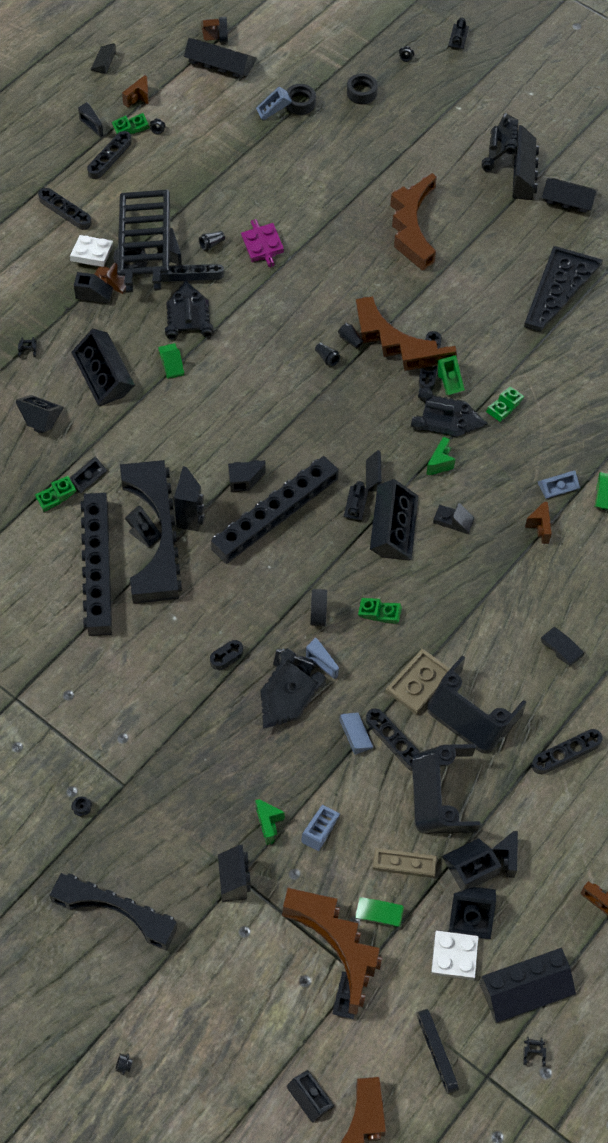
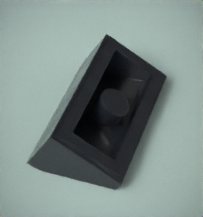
[91,43,116,74]
[366,450,382,492]
[69,456,107,494]
[287,1070,334,1122]

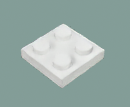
[70,235,113,267]
[431,931,478,980]

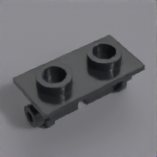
[448,17,469,49]
[344,481,369,521]
[273,648,316,677]

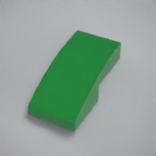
[112,113,150,134]
[486,387,524,422]
[594,472,608,510]
[35,476,76,512]
[358,598,402,624]
[355,897,404,927]

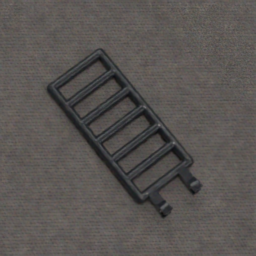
[117,189,170,293]

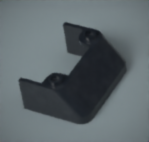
[427,655,526,754]
[412,744,481,834]

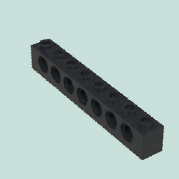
[211,456,339,564]
[81,492,112,636]

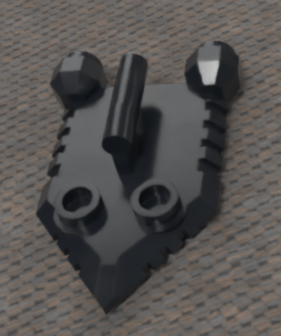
[481,113,519,172]
[165,281,214,340]
[411,386,488,437]
[260,648,327,729]

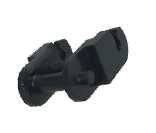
[18,337,37,358]
[523,1036,546,1067]

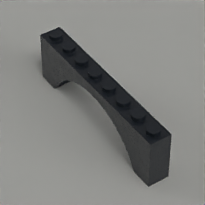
[120,460,182,604]

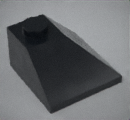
[16,395,64,433]
[448,887,496,939]

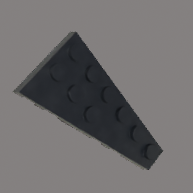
[524,246,603,332]

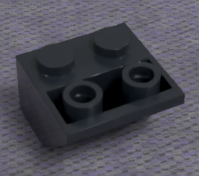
[442,838,502,891]
[218,845,251,902]

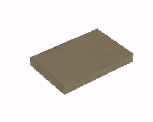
[385,649,450,715]

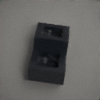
[541,627,584,666]
[332,971,355,1019]

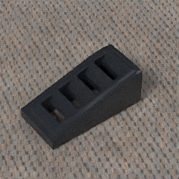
[78,102,103,137]

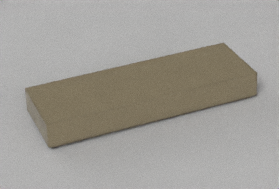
[372,848,437,878]

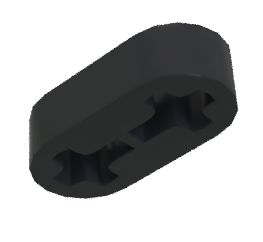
[219,17,228,43]
[210,640,243,670]

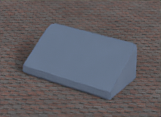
[538,471,580,499]
[340,713,373,755]

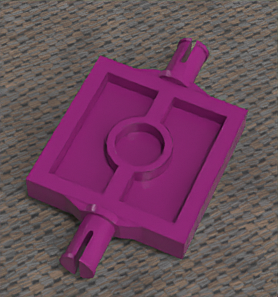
[241,219,284,267]

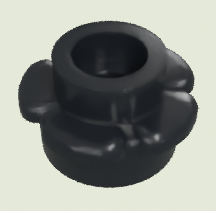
[399,46,414,62]
[150,118,166,135]
[71,796,92,816]
[115,1053,133,1075]

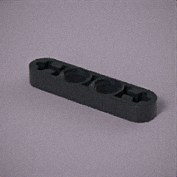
[87,131,132,179]
[38,188,92,230]
[161,264,224,282]
[418,331,442,390]
[366,708,420,771]
[531,729,603,774]
[416,1009,459,1094]

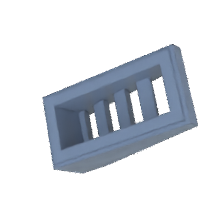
[256,87,292,120]
[306,638,339,679]
[301,805,340,851]

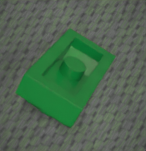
[158,343,185,379]
[438,355,465,395]
[426,437,455,475]
[255,799,285,845]

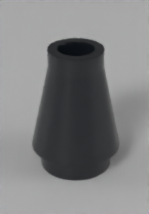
[199,231,225,250]
[338,323,364,349]
[315,343,340,366]

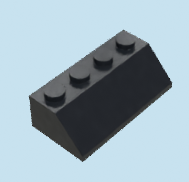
[184,38,257,78]
[512,125,539,200]
[71,328,135,406]
[370,479,419,561]
[479,947,576,1024]

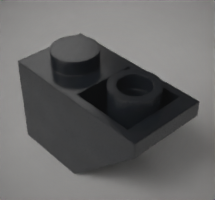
[74,272,113,303]
[228,460,266,492]

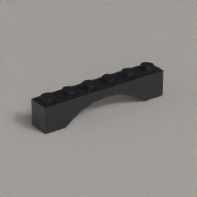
[49,873,177,951]

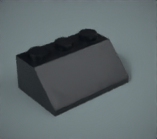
[542,177,598,213]
[174,466,205,532]

